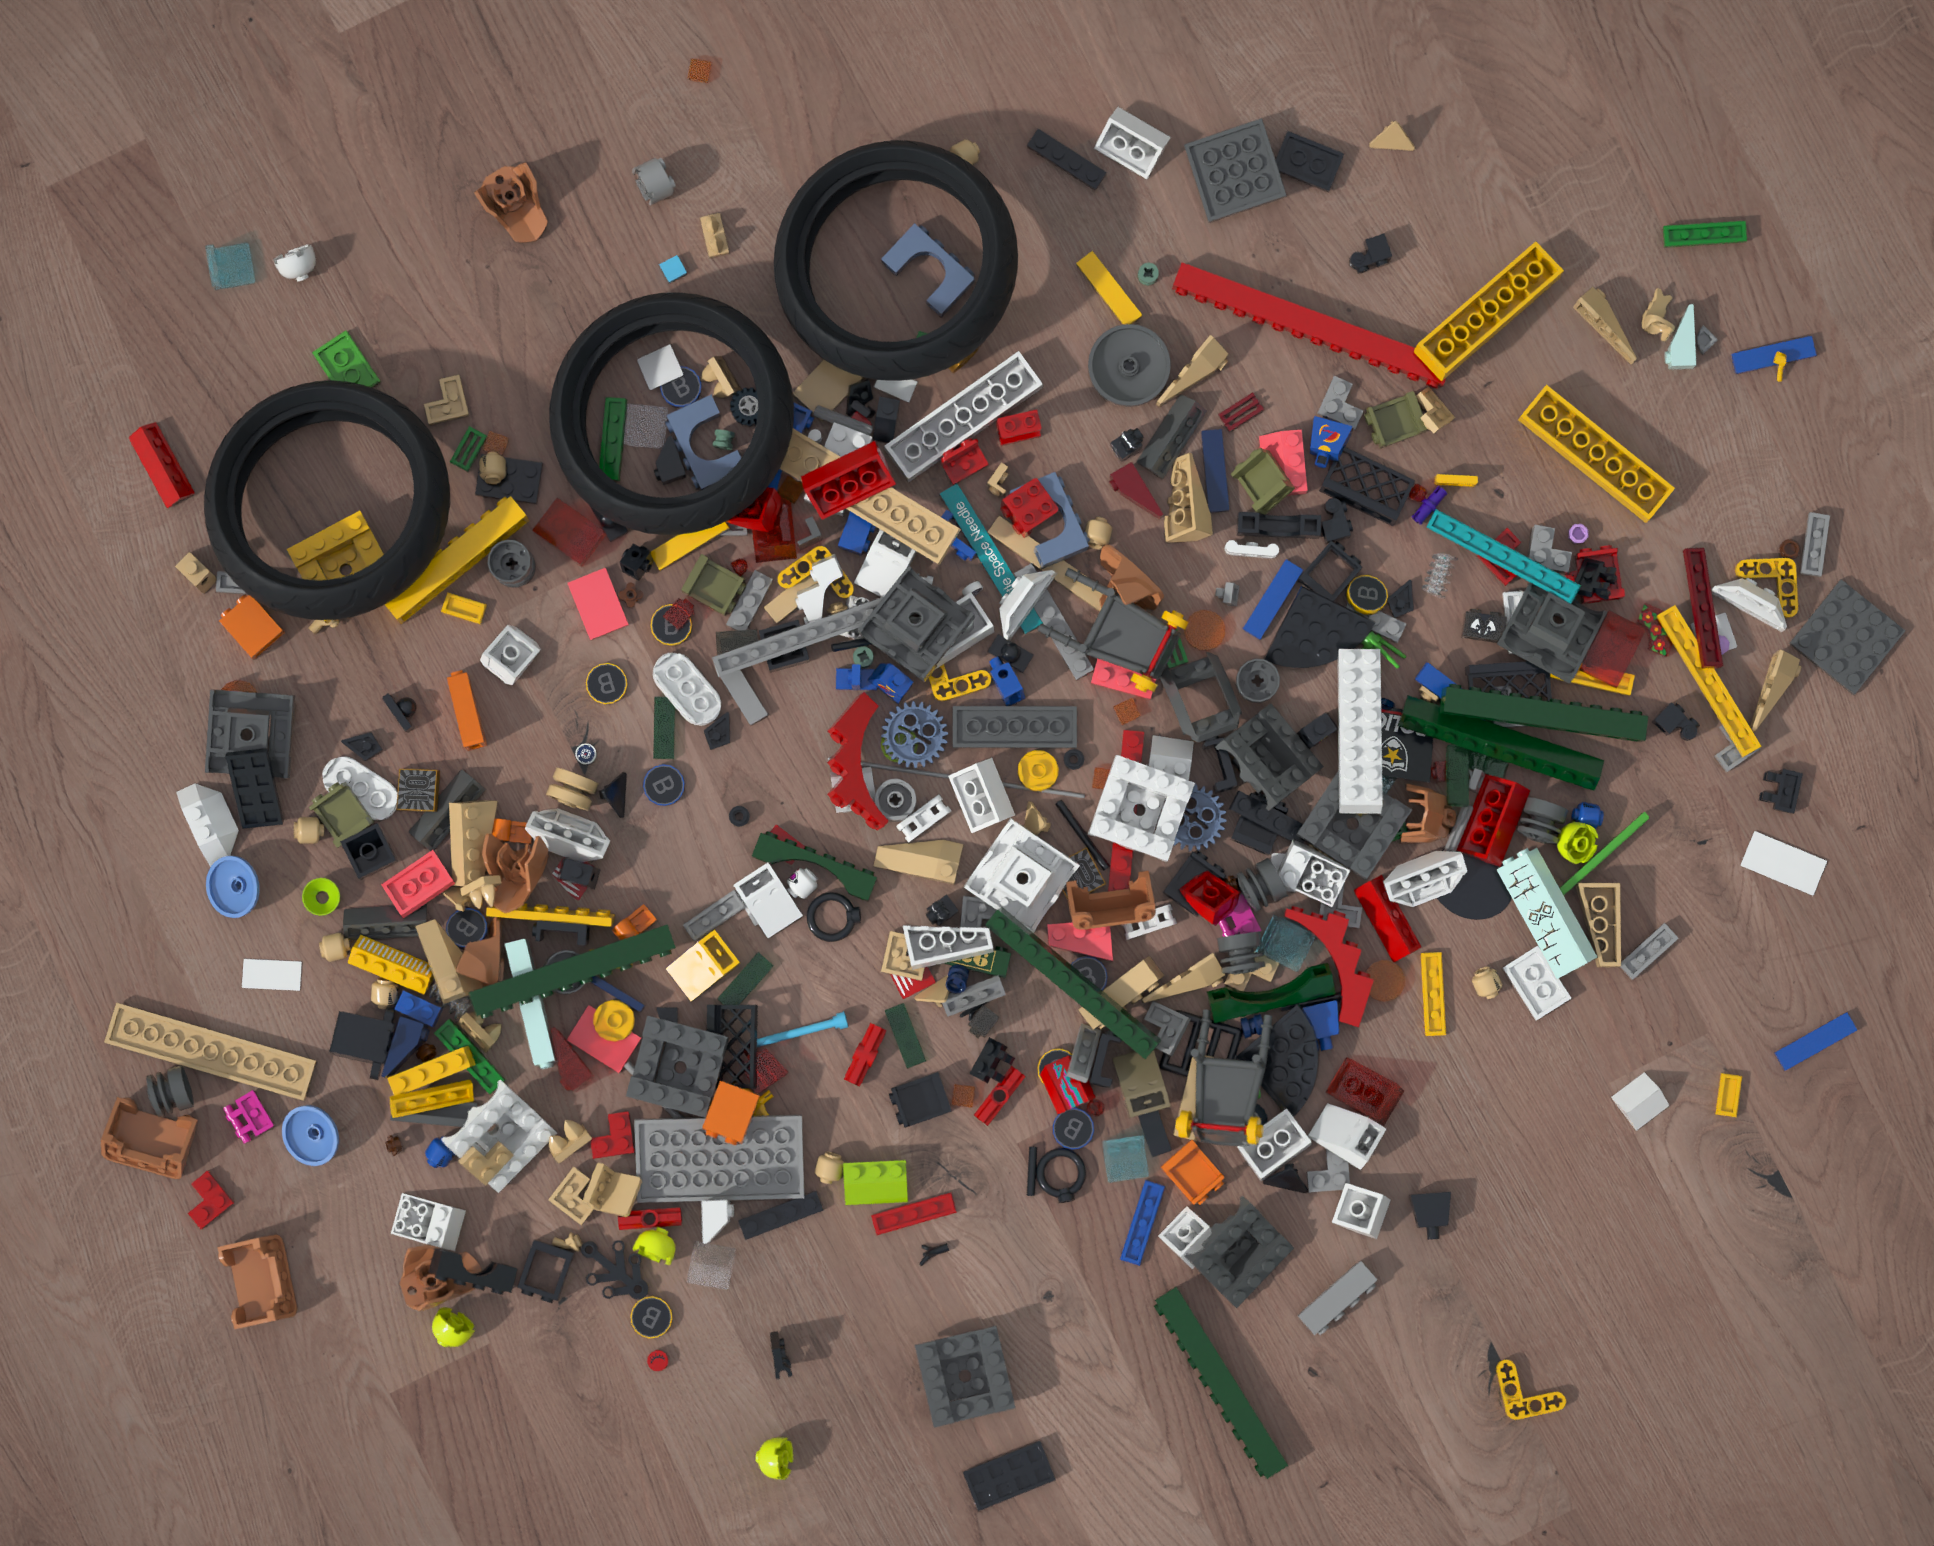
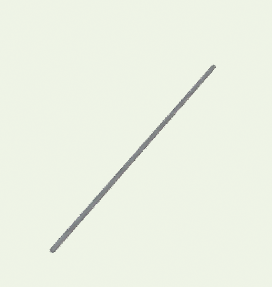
[828,757,1085,798]

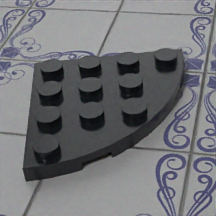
[1264,586,1375,668]
[1236,1003,1319,1117]

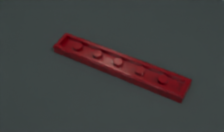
[1683,548,1723,669]

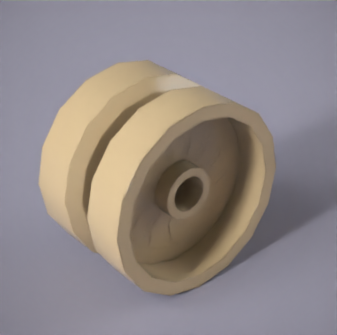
[546,767,599,811]

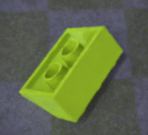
[843,1160,908,1205]

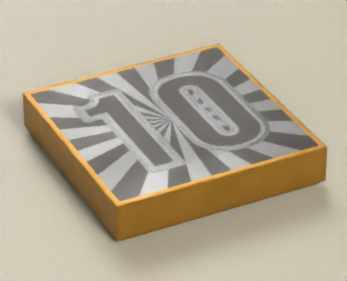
[396,769,440,812]
[1062,847,1106,900]

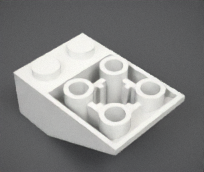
[854,529,917,597]
[1277,839,1350,907]
[734,863,803,938]
[1308,1103,1386,1170]
[391,1193,466,1251]

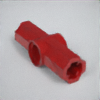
[844,1023,887,1087]
[974,1066,1026,1126]
[618,1207,682,1230]

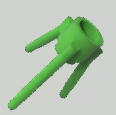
[1361,631,1406,668]

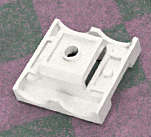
[1088,755,1195,862]
[964,818,1080,933]
[441,1079,557,1193]

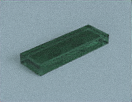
[653,697,675,759]
[1446,745,1469,807]
[717,952,774,1011]
[884,1003,926,1069]

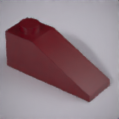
[1109,462,1163,519]

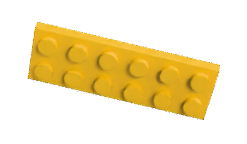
[486,903,615,926]

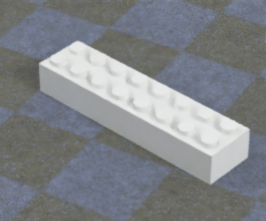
[884,351,1043,483]
[1338,649,1382,814]

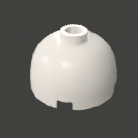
[273,245,316,281]

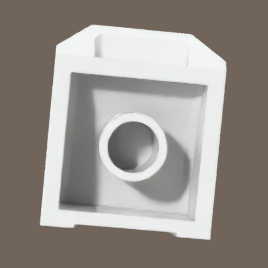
[480,624,541,685]

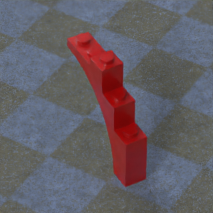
[827,692,889,831]
[1284,906,1374,1027]

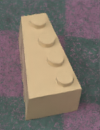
[449,800,498,887]
[1576,883,1621,967]
[1078,956,1165,1030]

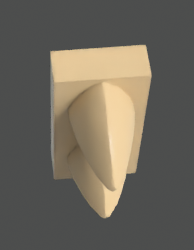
[700,213,729,258]
[700,356,741,398]
[460,875,502,909]
[457,1012,501,1053]
[549,1120,592,1163]

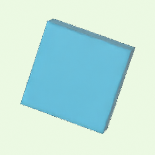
[659,255,687,284]

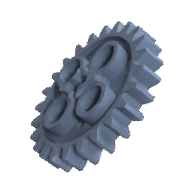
[881,701,948,769]
[1159,784,1227,852]

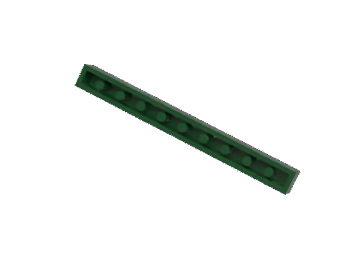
[1439,684,1648,742]
[1397,695,1604,791]
[985,907,1162,1059]
[468,924,676,1019]
[1154,1287,1288,1479]

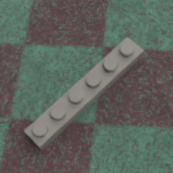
[1014,563,1094,680]

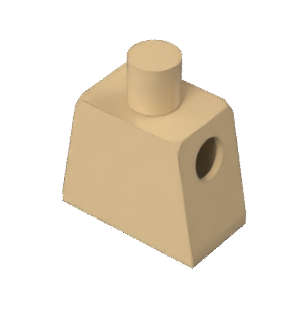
[175,552,217,594]

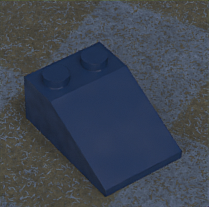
[381,1016,430,1078]

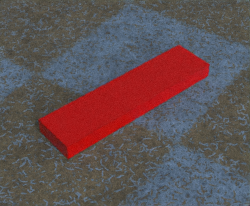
[871,1193,957,1235]

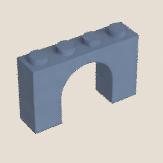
[881,223,975,318]
[665,395,741,490]
[1009,472,1090,569]

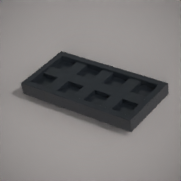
[225,748,284,829]
[963,1441,1056,1511]

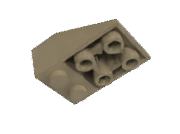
[1112,1050,1171,1118]

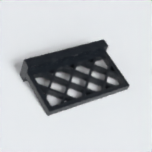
[1319,447,1415,526]
[1465,661,1552,702]
[707,1005,758,1089]

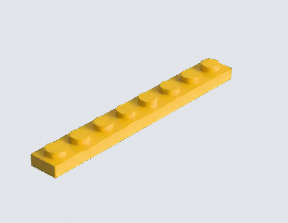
[1656,605,1761,758]

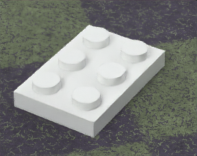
[1502,946,1571,1020]

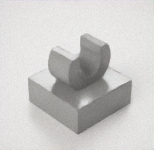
[1215,582,1240,607]
[1460,768,1485,793]

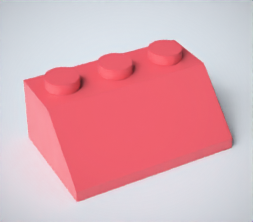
[1259,429,1308,496]

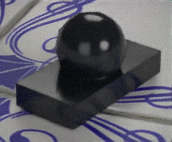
[590,506,628,542]
[988,634,1034,673]
[382,693,416,732]

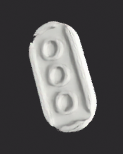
[653,653,721,726]
[323,757,397,820]

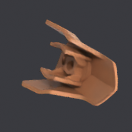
[474,162,548,243]
[1099,545,1164,610]
[1399,783,1456,844]
[482,834,549,914]
[456,917,504,987]
[400,1245,482,1311]

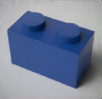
[838,511,876,556]
[395,990,443,1028]

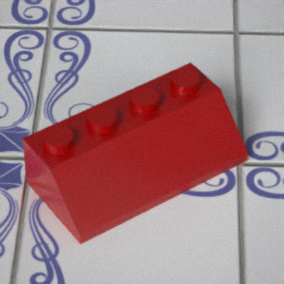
[801,441,896,520]
[1456,774,1530,867]

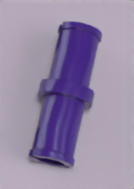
[1411,486,1448,525]

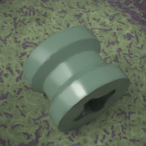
[1138,263,1159,286]
[712,429,735,450]
[853,646,874,669]

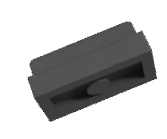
[797,516,822,550]

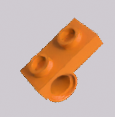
[492,818,532,845]
[612,904,657,940]

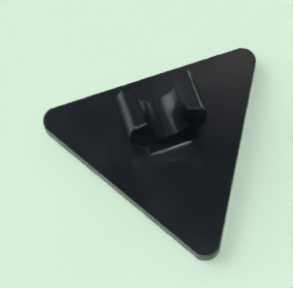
[599,772,627,818]
[1263,1163,1308,1193]

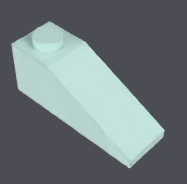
[1665,304,1696,369]

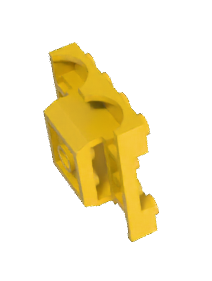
[287,511,384,624]

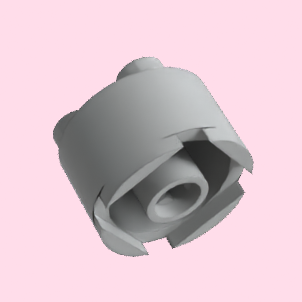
[632,158,676,206]
[875,779,916,822]

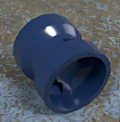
[945,964,969,994]
[1240,1014,1263,1038]

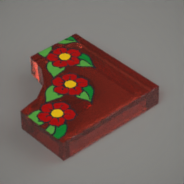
[1636,603,1673,657]

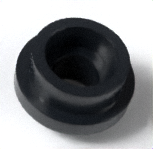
[1064,749,1084,770]
[729,806,750,827]

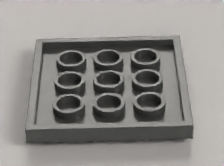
[1184,118,1287,223]
[1789,579,1906,695]

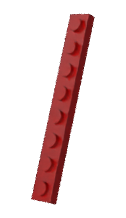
[1108,730,1144,891]

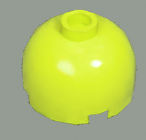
[1557,822,1598,864]
[633,1227,675,1265]
[432,1307,475,1347]
[756,1437,793,1480]

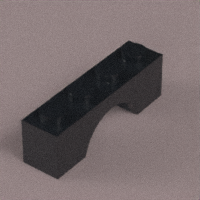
[1237,512,1321,539]
[428,1248,518,1295]

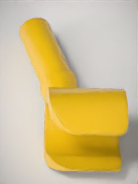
[1773,352,1786,382]

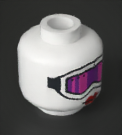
[787,868,818,899]

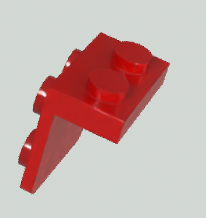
[941,438,989,485]
[1000,478,1058,538]

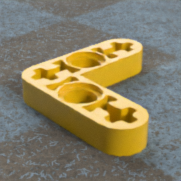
[777,546,854,598]
[1735,558,1798,618]
[928,664,991,702]
[1496,1360,1566,1420]

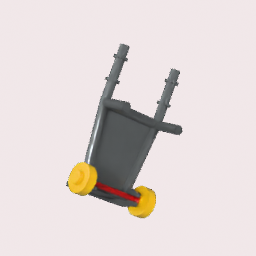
[1037,568,1189,693]
[1176,1009,1273,1146]

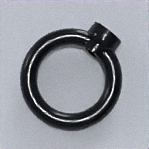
[807,892,861,942]
[1036,1148,1086,1203]

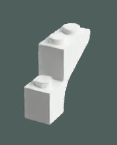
[795,554,843,624]

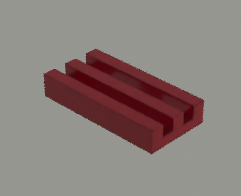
[1218,392,1264,432]

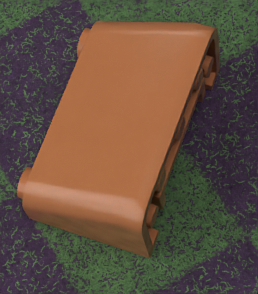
[1066,871,1156,930]
[101,1097,197,1179]
[218,1235,297,1329]

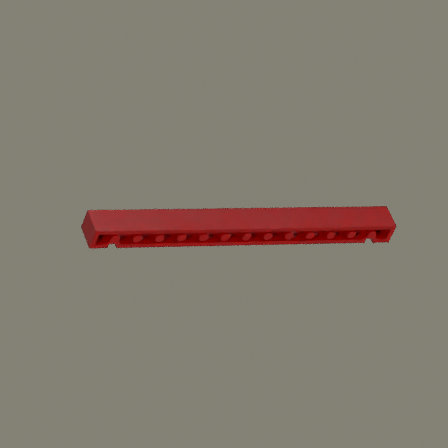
[1172,262,1446,389]

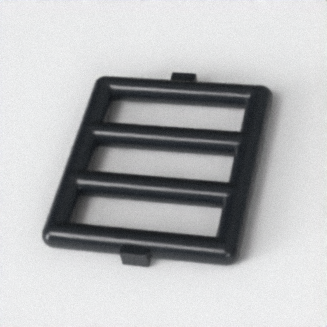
[1159,1010,1243,1077]

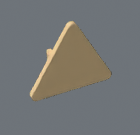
[1370,121,1414,151]
[1024,801,1051,836]
[442,886,471,911]
[914,975,950,1007]

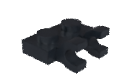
[1575,558,1617,600]
[1758,769,1803,814]
[969,1037,1015,1083]
[770,1331,792,1380]

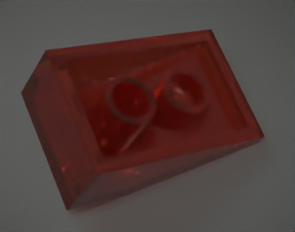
[752,494,797,563]
[532,498,606,568]
[1579,610,1646,688]
[551,1026,595,1092]
[1326,1057,1405,1127]

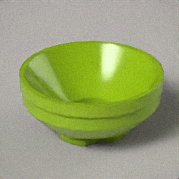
[302,878,340,916]

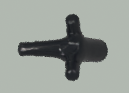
[960,1002,987,1021]
[919,1243,949,1266]

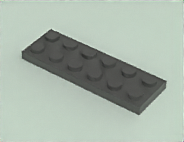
[953,706,1077,748]

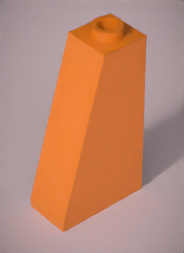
[447,670,487,751]

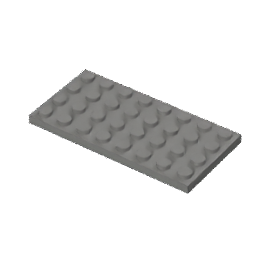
[635,1114,804,1203]

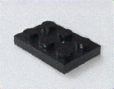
[1276,131,1344,193]
[475,454,543,504]

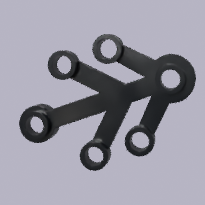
[581,1240,649,1300]

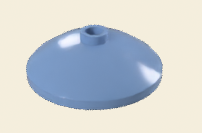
[206,856,260,918]
[282,1105,339,1166]

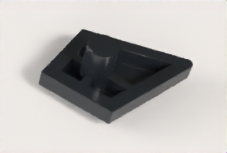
[846,379,873,416]
[1387,580,1414,618]
[704,712,730,750]
[341,732,382,761]

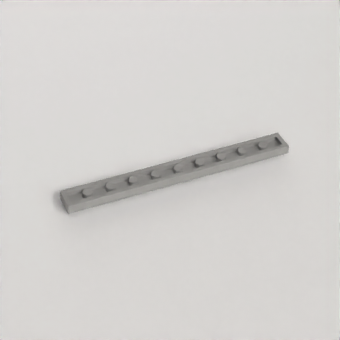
[712,596,884,677]

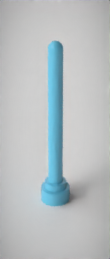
[757,1012,848,1047]

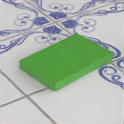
[312,330,380,388]

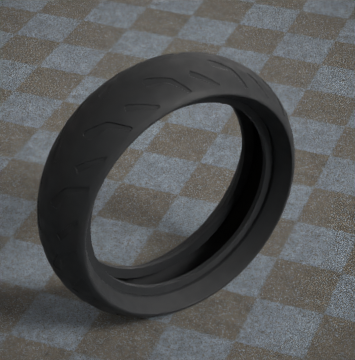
[774,140,1018,381]
[549,292,794,535]
[204,380,450,620]

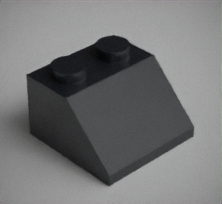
[340,823,398,880]

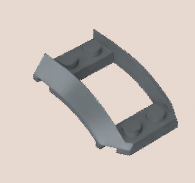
[1160,651,1242,743]

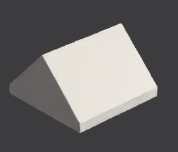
[1611,1073,1669,1131]

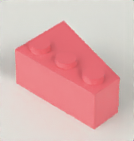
[1047,923,1113,962]

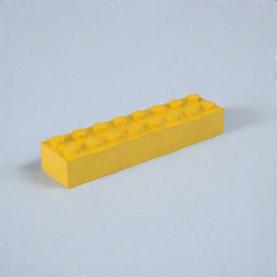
[1414,241,1564,381]
[1518,385,1675,523]
[385,496,530,624]

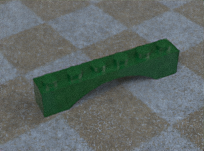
[752,831,877,901]
[1207,962,1336,1023]

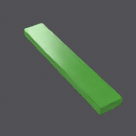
[1559,812,1649,896]

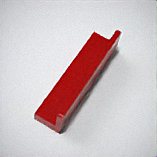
[129,422,195,508]
[1354,875,1421,962]

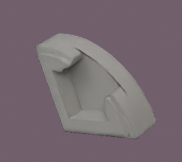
[1696,325,1718,355]

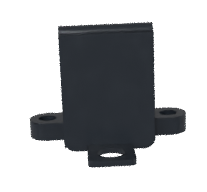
[329,1007,395,1080]

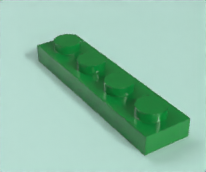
[1663,221,1747,248]
[599,397,628,481]
[434,1019,506,1095]

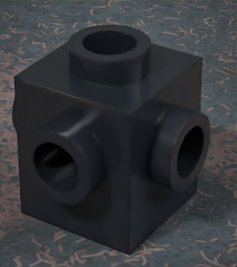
[619,543,653,581]

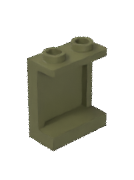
[1364,391,1428,449]
[1231,448,1295,514]
[681,554,746,616]
[309,782,375,848]

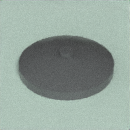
[1088,324,1171,407]

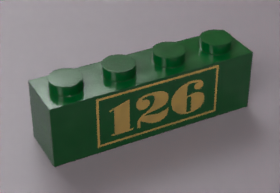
[942,946,1011,978]

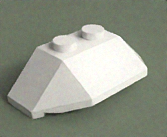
[999,570,1058,641]
[1711,578,1787,632]
[176,784,239,867]
[525,808,610,863]
[1384,851,1467,907]

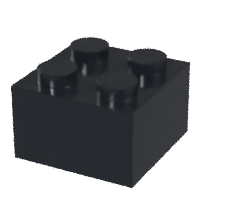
[759,620,810,673]

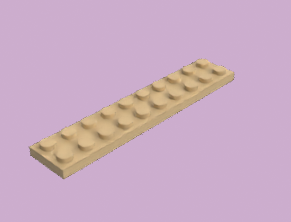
[780,429,961,565]
[104,1003,317,1101]

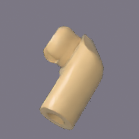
[308,619,339,634]

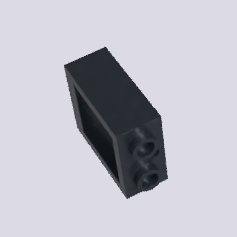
[1298,541,1363,601]
[517,1240,575,1303]

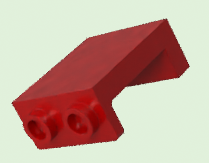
[996,409,1042,446]
[1575,545,1625,604]

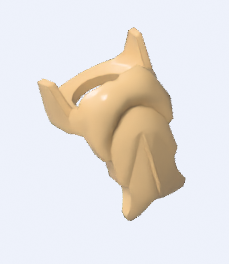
[1642,288,1675,341]

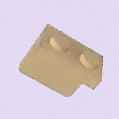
[583,1163,642,1217]

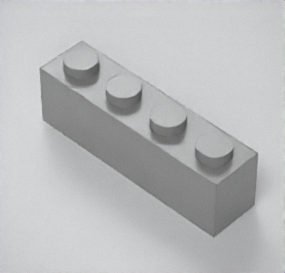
[1297,1261,1377,1335]

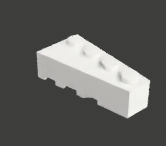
[903,926,994,970]

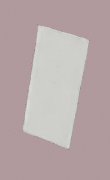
[1740,831,1827,896]

